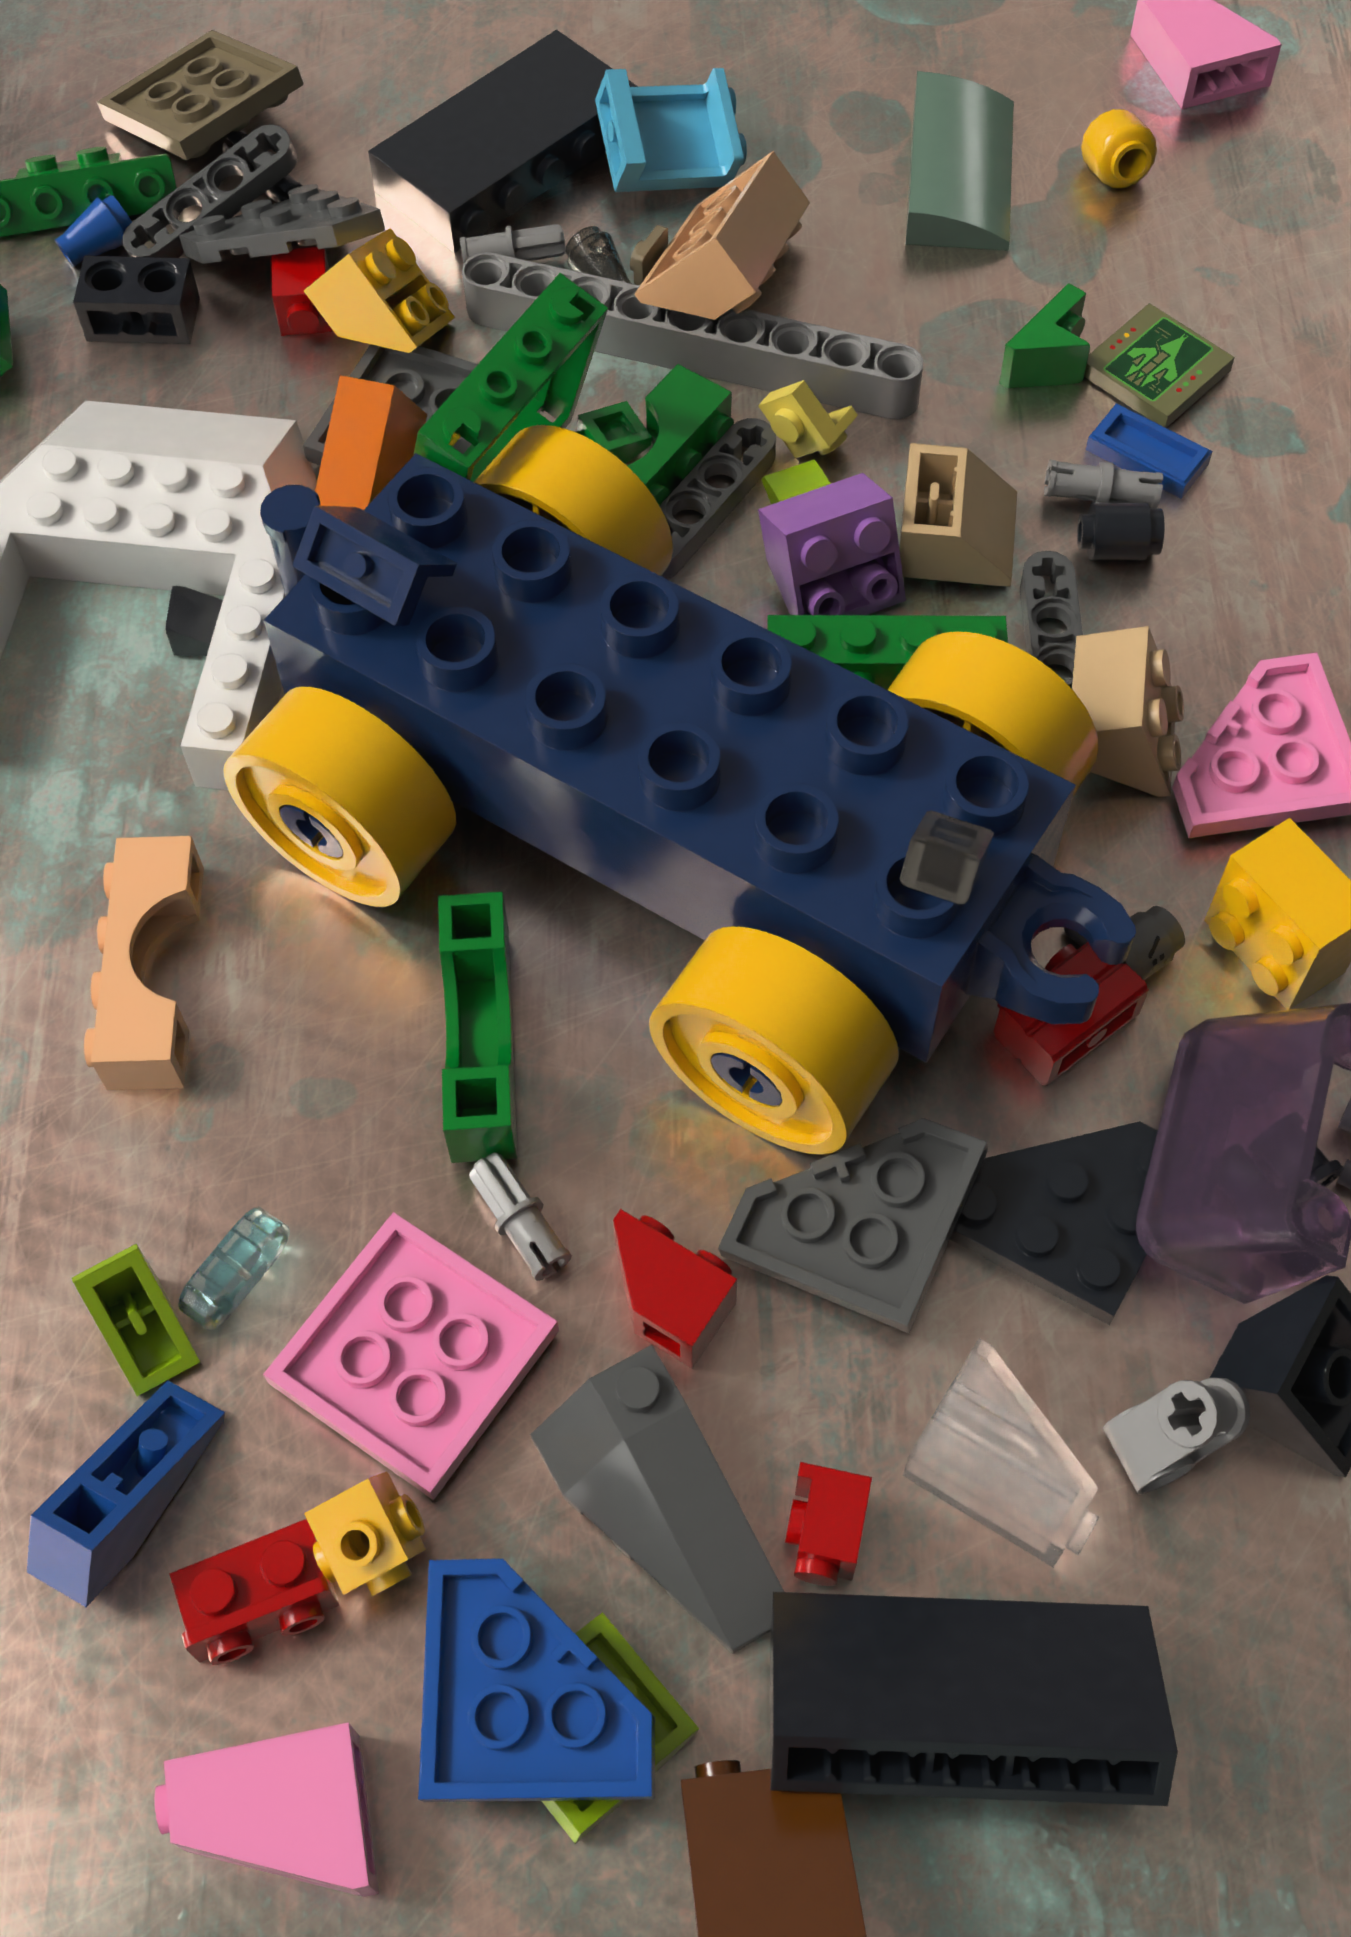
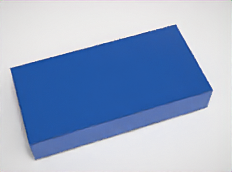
[1086,403,1213,499]

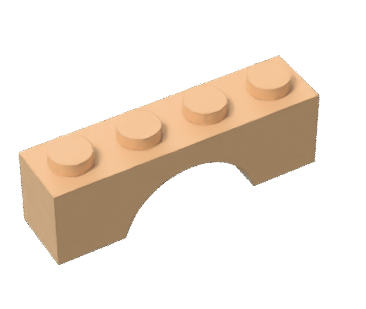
[84,836,204,1091]

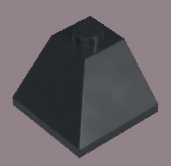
[1210,1275,1351,1477]

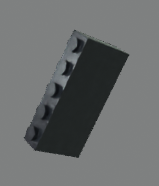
[368,29,638,253]
[770,1592,1178,1806]

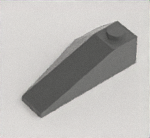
[530,1345,784,1654]

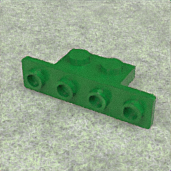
[0,147,177,237]

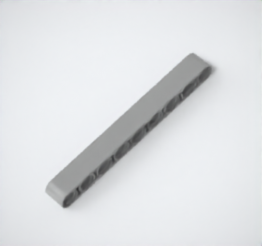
[462,252,924,419]

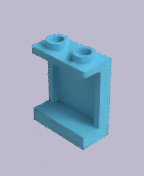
[595,68,747,192]

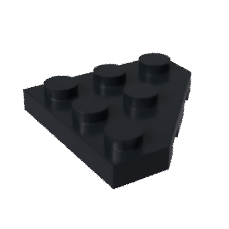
[950,1121,1201,1326]

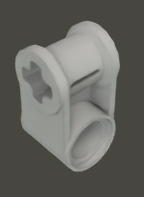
[1103,1377,1250,1494]

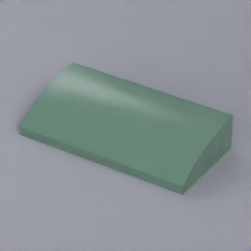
[905,71,1014,251]

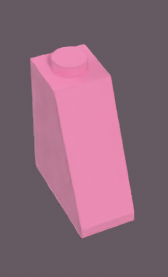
[1130,0,1282,110]
[154,1722,379,1897]

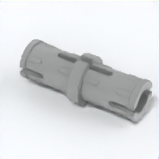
[1044,460,1163,508]

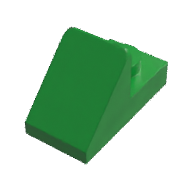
[999,283,1090,389]

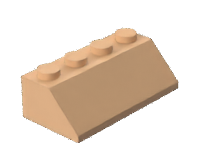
[634,151,810,320]

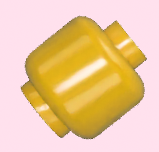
[1081,109,1157,188]

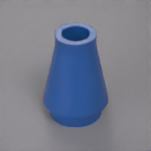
[55,195,132,267]

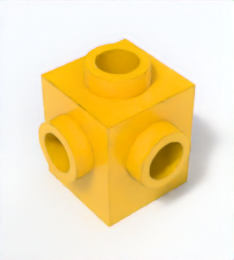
[304,1471,426,1596]

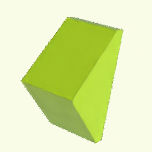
[72,1244,200,1396]

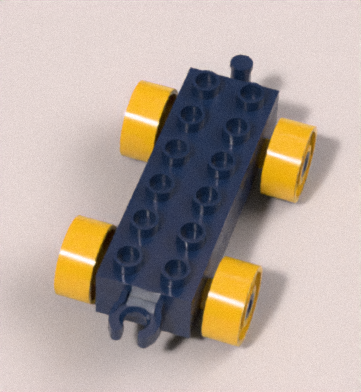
[223,425,1136,1155]

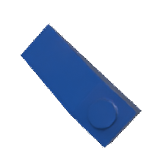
[27,1380,225,1607]

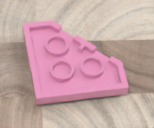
[1172,652,1351,838]

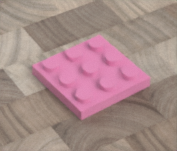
[263,1212,559,1500]

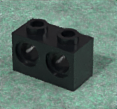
[73,256,200,344]

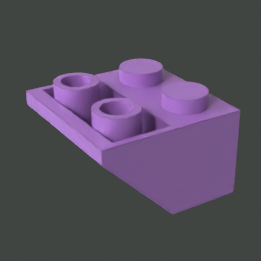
[758,473,906,615]

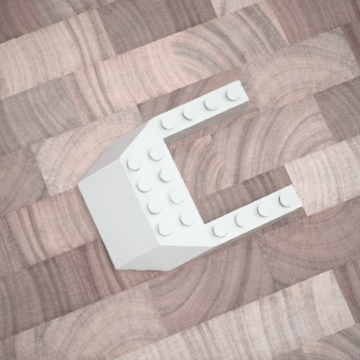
[0,401,317,790]

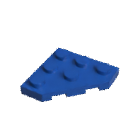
[418,1559,655,1802]

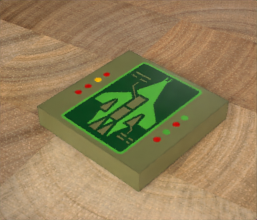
[1084,303,1235,428]

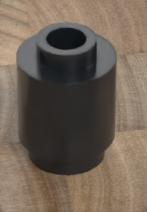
[1077,503,1165,561]

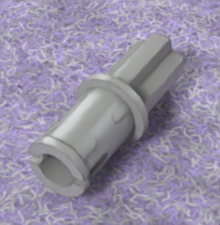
[460,224,566,263]
[469,1153,572,1281]

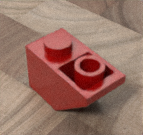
[613,1209,737,1369]

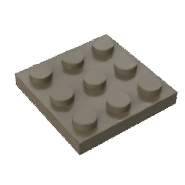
[97,30,304,160]

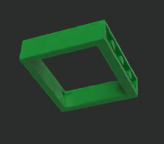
[413,273,608,482]

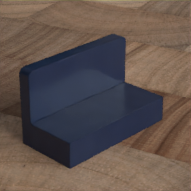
[292,505,457,626]

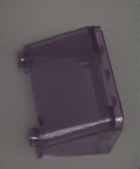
[1136,1003,1351,1304]

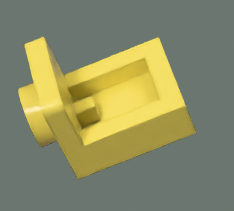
[758,380,858,458]

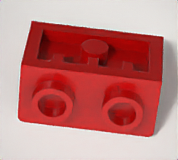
[169,1519,340,1665]

